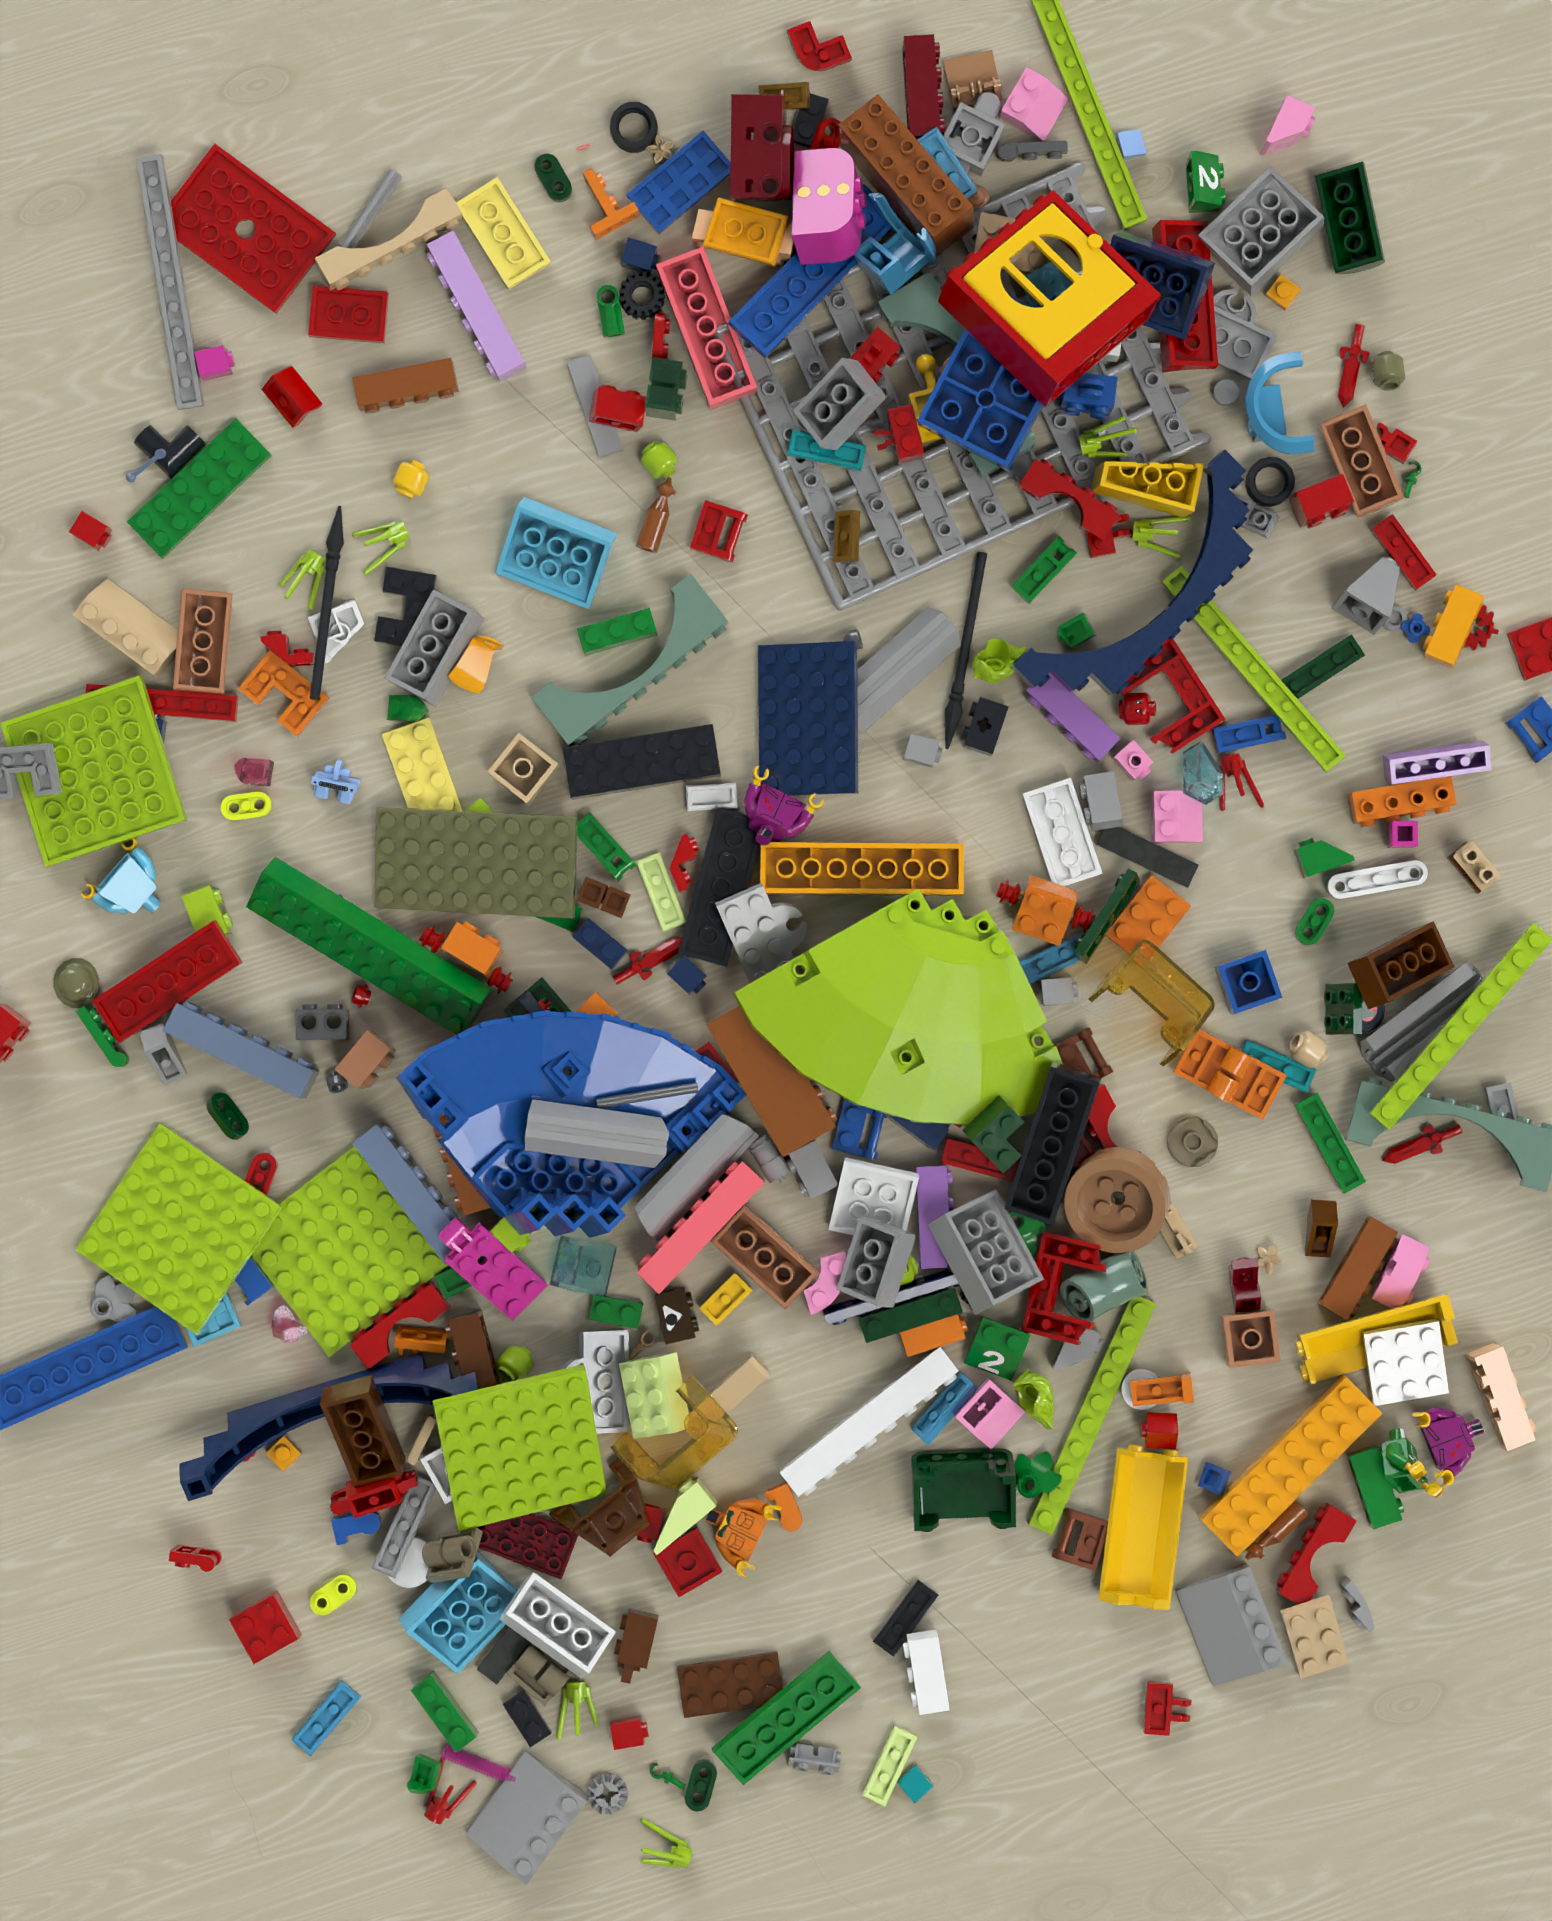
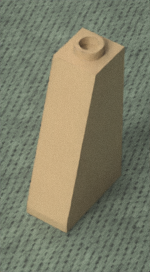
[689,1353,770,1436]

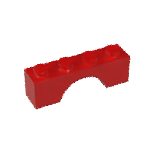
[1017,459,1120,542]
[1087,1084,1141,1153]
[350,1282,451,1369]
[1276,1503,1357,1605]

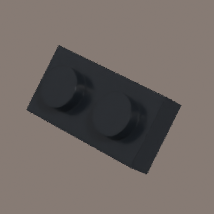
[793,93,829,148]
[503,1689,552,1748]

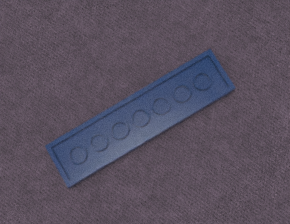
[728,184,900,358]
[0,1306,188,1430]

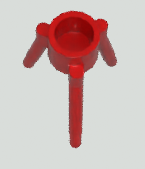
[1217,753,1264,811]
[424,1756,477,1824]

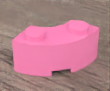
[1371,1234,1430,1308]
[804,1250,846,1315]

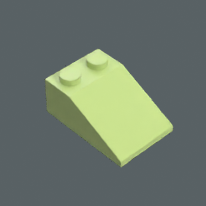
[654,1477,717,1555]

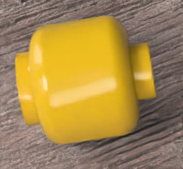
[392,460,430,499]

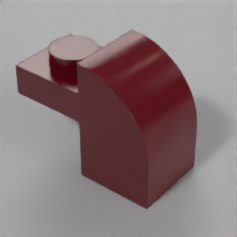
[1229,1257,1261,1313]

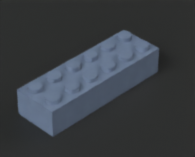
[163,1001,320,1099]
[352,1124,458,1265]

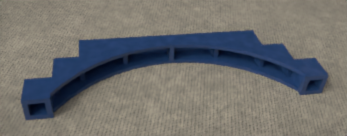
[1010,449,1253,695]
[179,1353,481,1501]

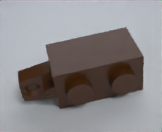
[614,1608,659,1684]

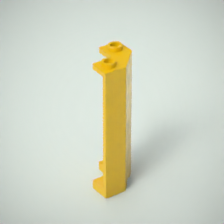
[1295,1294,1458,1384]
[1098,1444,1189,1610]

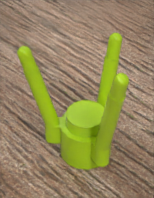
[1078,416,1137,458]
[1132,516,1192,559]
[352,521,410,575]
[279,550,325,610]
[556,1681,599,1740]
[640,1818,693,1869]

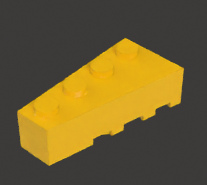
[1091,461,1204,518]

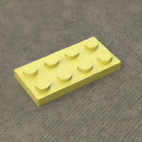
[456,177,551,290]
[382,718,463,811]

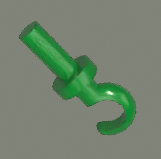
[1403,461,1422,498]
[650,1763,686,1790]

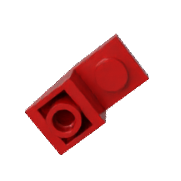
[260,631,315,667]
[669,833,700,893]

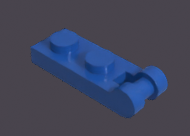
[1212,715,1287,754]

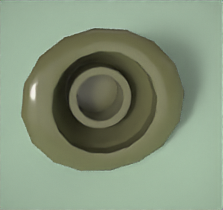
[53,958,99,1008]

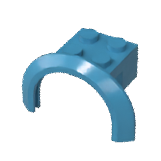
[853,193,937,295]
[1243,351,1314,454]

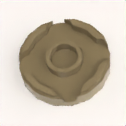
[1167,1117,1218,1167]

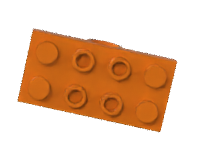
[1173,1027,1287,1120]

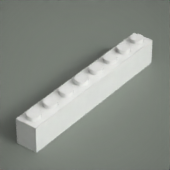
[780,1347,959,1497]

